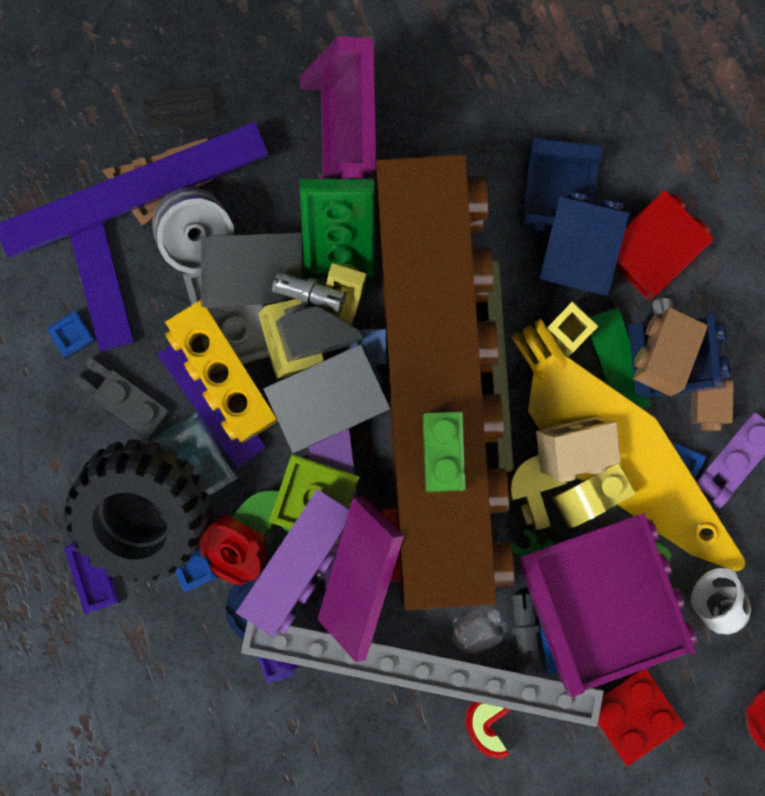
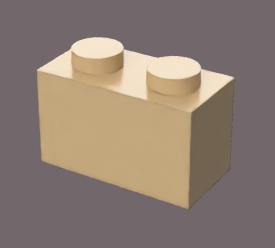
[536,416,620,482]

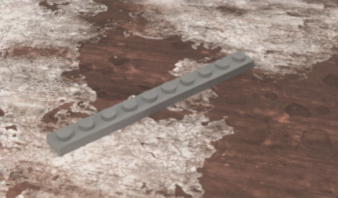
[241,621,604,727]

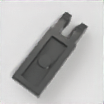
[71,356,170,439]

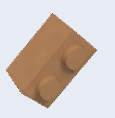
[633,308,708,397]

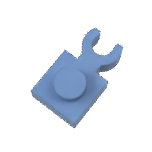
[351,329,387,387]

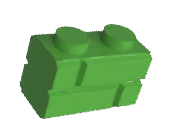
[422,412,465,492]

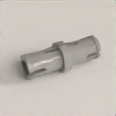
[272,271,346,313]

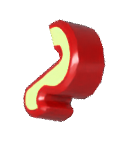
[464,670,522,759]

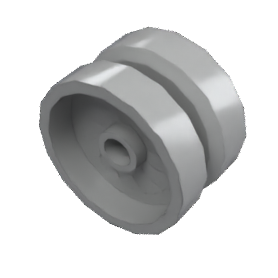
[152,187,234,274]

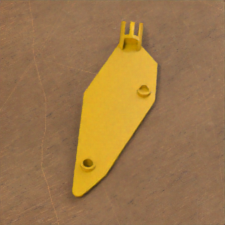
[511,319,745,571]

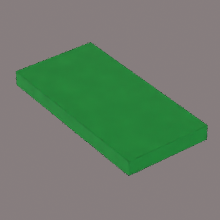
[300,179,374,277]

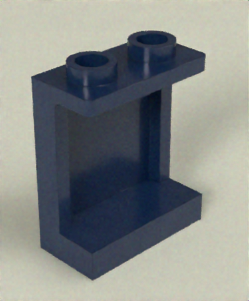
[521,138,602,235]
[539,191,629,296]
[628,312,731,399]

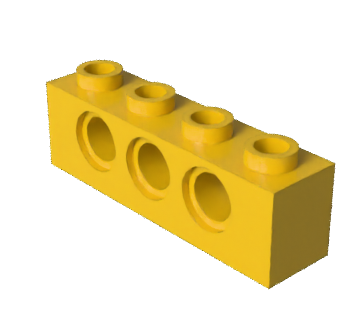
[165,300,278,444]

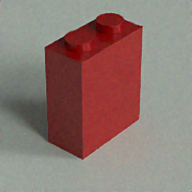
[615,190,714,302]

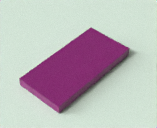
[317,496,404,662]

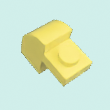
[320,263,367,326]
[540,301,599,357]
[508,455,567,530]
[552,464,635,528]

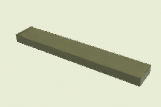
[485,261,514,473]

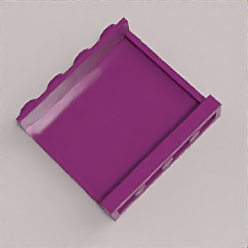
[300,36,376,179]
[517,513,697,698]

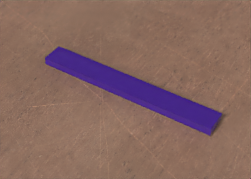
[0,122,269,259]

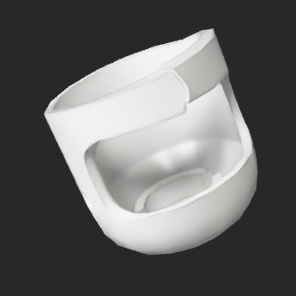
[691,568,751,635]

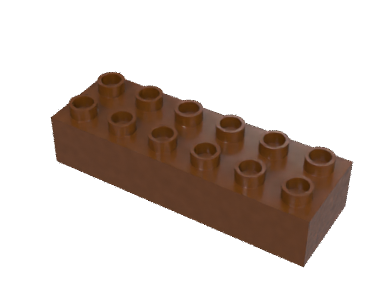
[376,155,514,610]

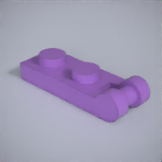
[695,412,765,509]

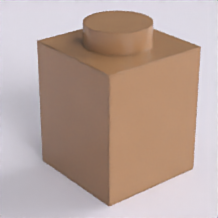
[691,380,733,431]

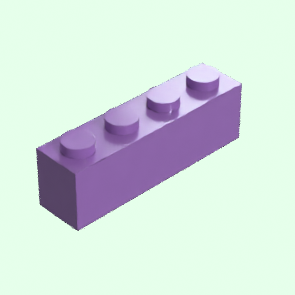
[236,489,349,637]

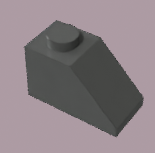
[275,304,363,362]

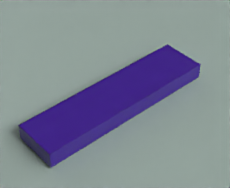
[70,222,135,352]
[157,344,266,468]

